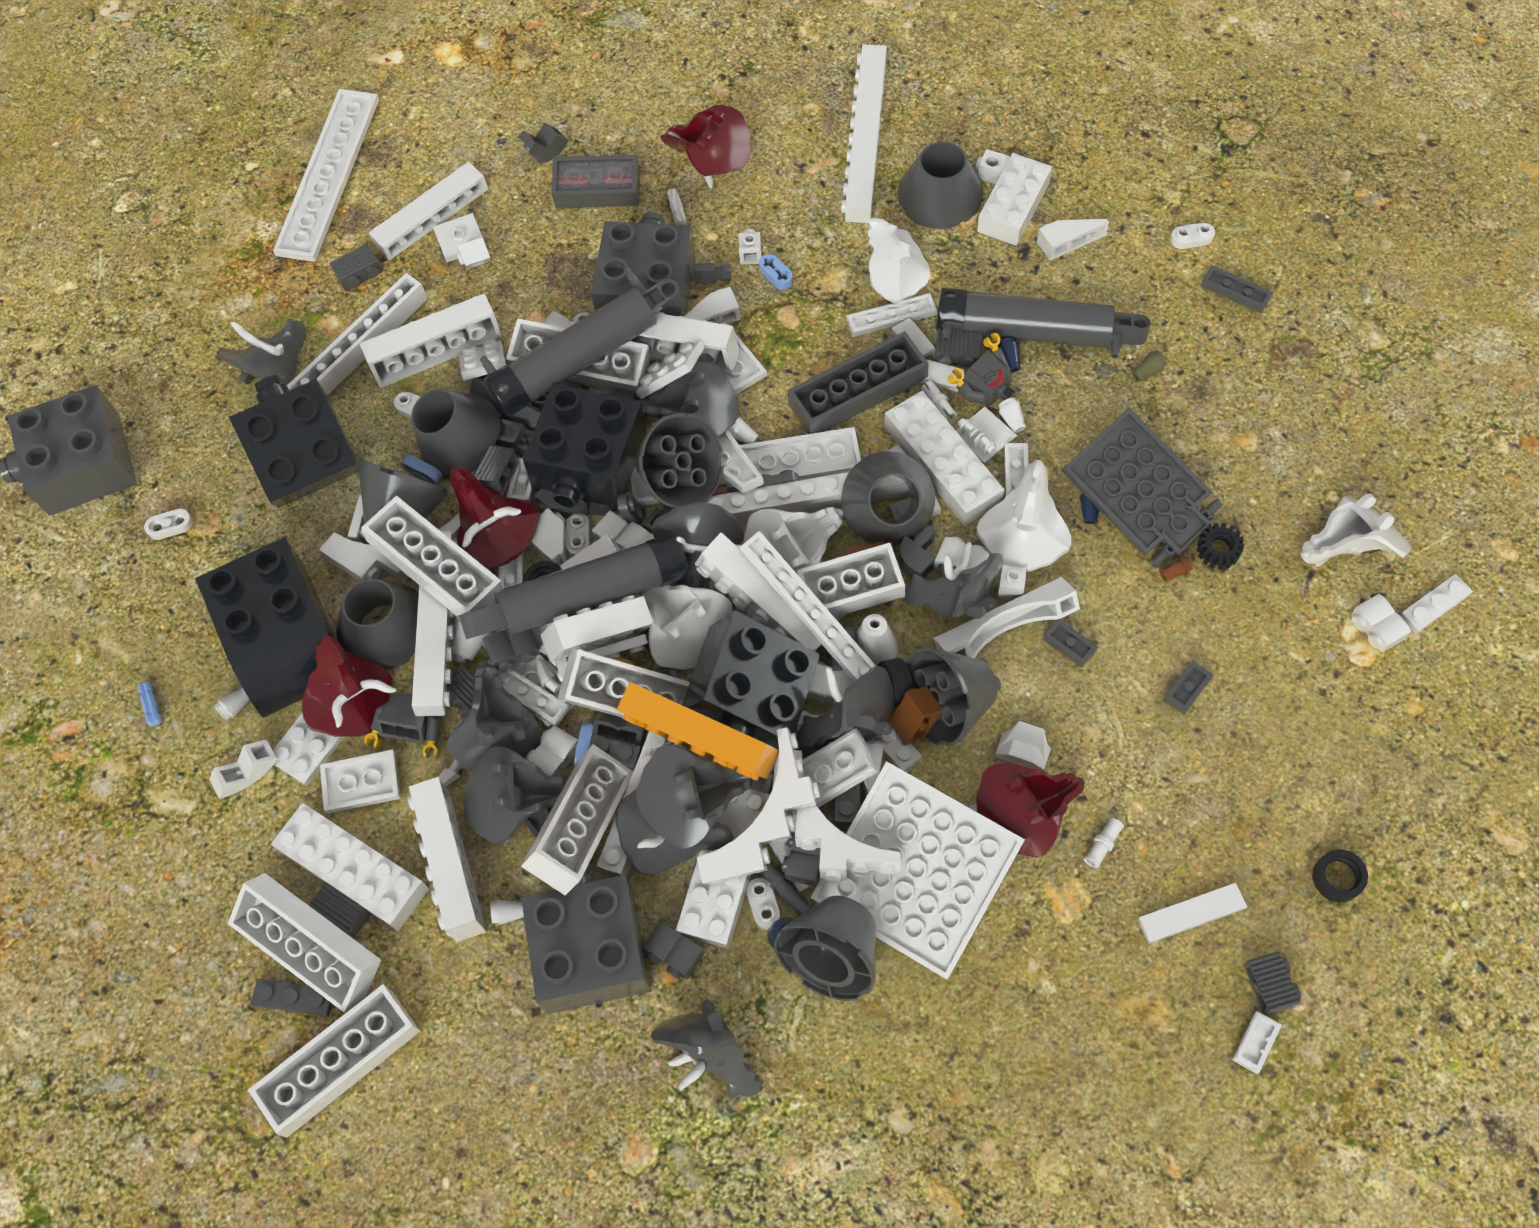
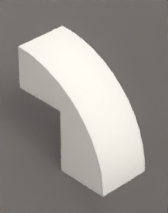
[209,739,277,799]

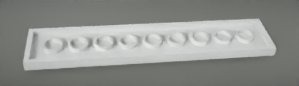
[273,89,379,262]
[631,427,861,506]

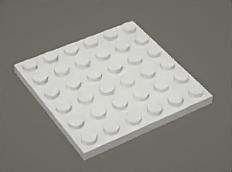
[810,761,1025,980]

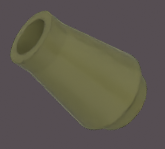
[1131,350,1167,382]

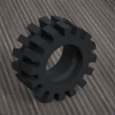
[1197,523,1244,570]

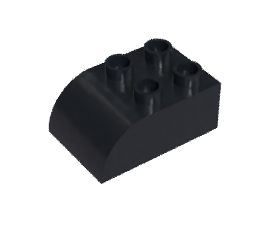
[195,537,336,718]

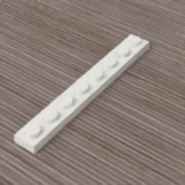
[739,531,876,682]

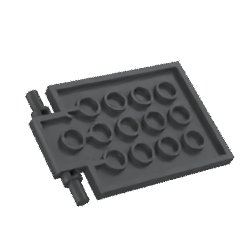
[1061,408,1222,568]

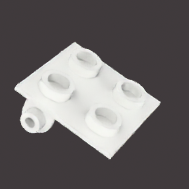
[956,407,1017,463]

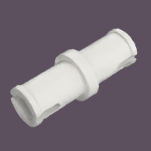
[921,380,957,422]
[1084,818,1124,868]

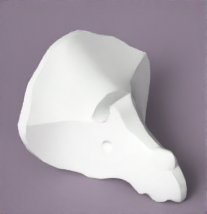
[868,218,930,303]
[976,460,1071,572]
[1300,494,1412,567]
[744,507,843,574]
[642,585,732,670]

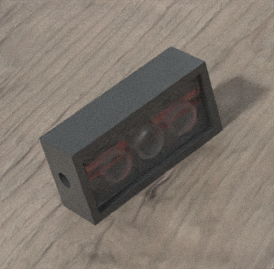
[551,155,640,208]

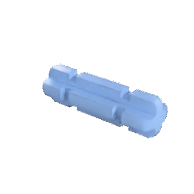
[137,681,162,727]

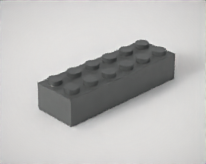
[787,331,929,434]

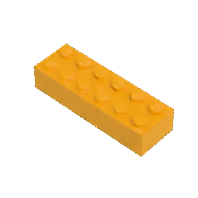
[617,682,779,781]

